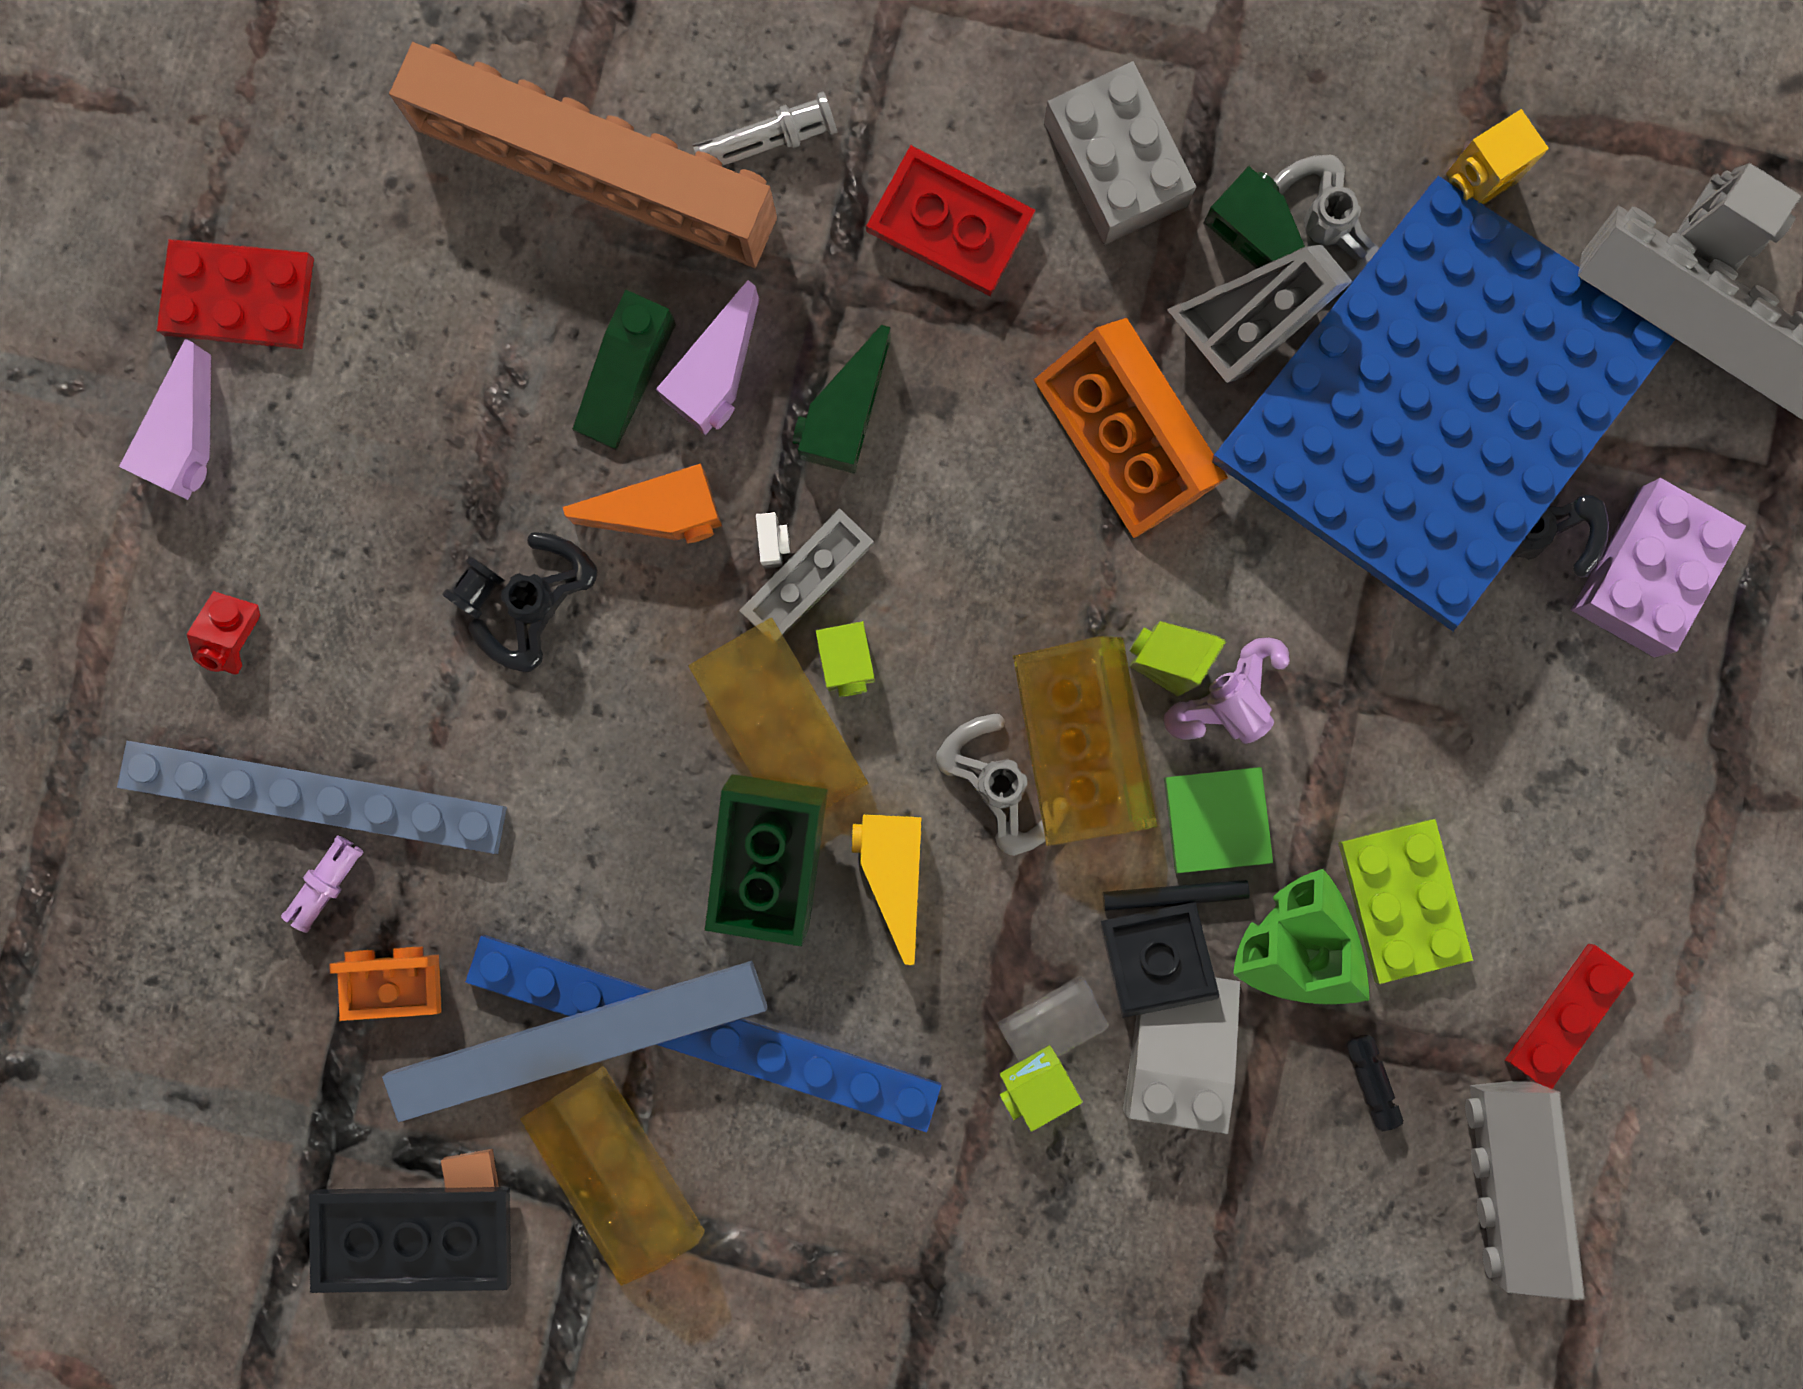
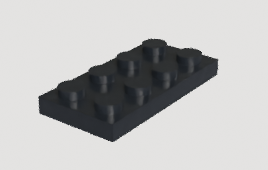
[309,1187,511,1293]

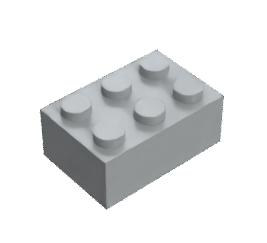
[1044,61,1196,245]

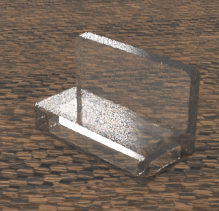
[997,976,1109,1062]

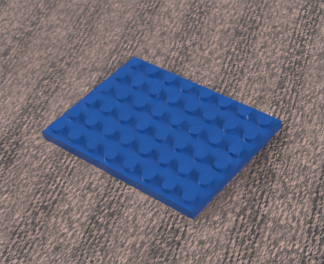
[1212,176,1675,632]

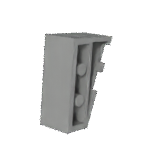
[1676,163,1801,271]
[1167,244,1353,383]

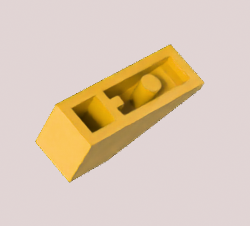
[852,814,922,965]

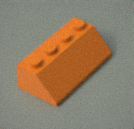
[1034,318,1228,538]

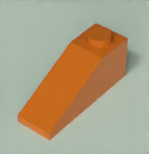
[562,463,722,543]

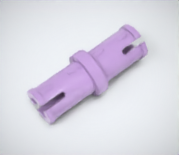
[281,835,364,933]

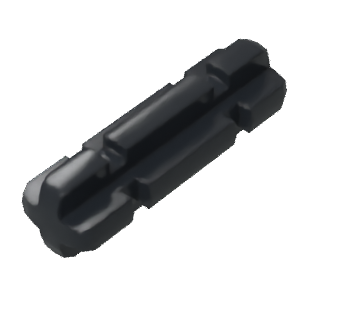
[1347,1035,1404,1131]

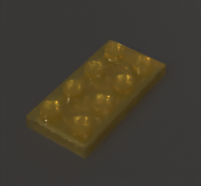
[688,617,869,809]

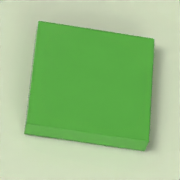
[1164,767,1273,873]

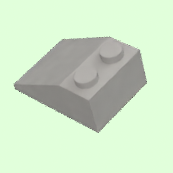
[1123,977,1240,1134]

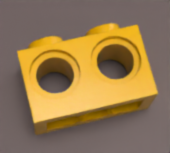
[1446,109,1549,204]

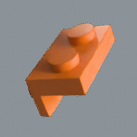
[330,946,442,1021]

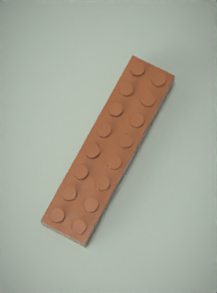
[389,42,777,269]

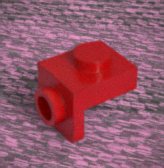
[186,591,261,675]

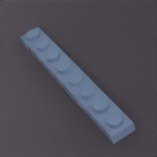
[117,741,507,854]

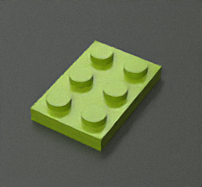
[1338,819,1473,984]

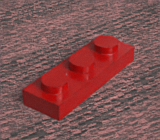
[1505,944,1634,1089]

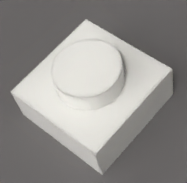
[756,512,790,569]

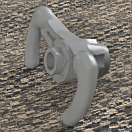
[1273,155,1379,290]
[936,714,1069,856]

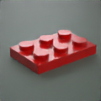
[866,145,1035,297]
[156,239,314,349]

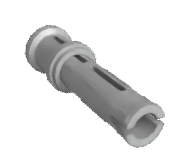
[693,91,837,166]

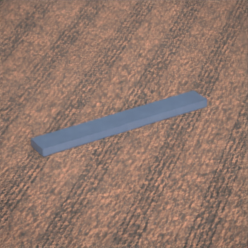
[382,961,768,1122]

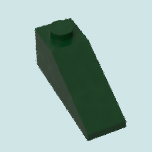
[1204,166,1305,269]
[572,290,676,450]
[792,325,891,474]

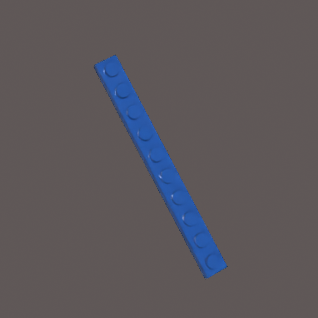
[465,935,942,1133]

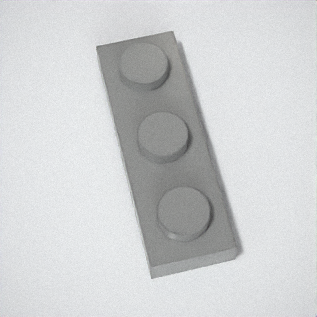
[739,508,874,645]

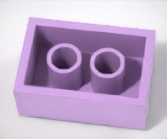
[1571,478,1746,657]

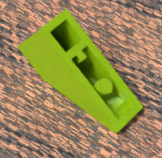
[1129,621,1226,696]

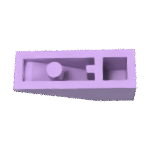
[656,280,759,435]
[119,339,211,500]

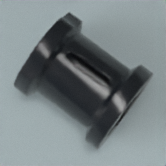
[442,556,506,619]

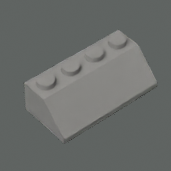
[1465,1080,1585,1300]

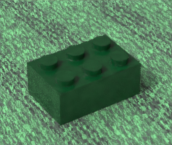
[704,774,828,947]

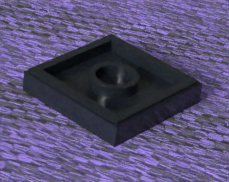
[1100,902,1220,1018]

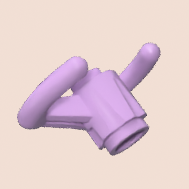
[1164,637,1289,744]

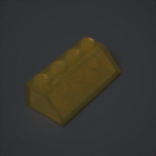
[1013,636,1158,846]
[520,1065,705,1286]

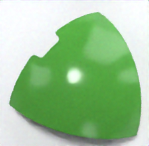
[1233,869,1369,1004]

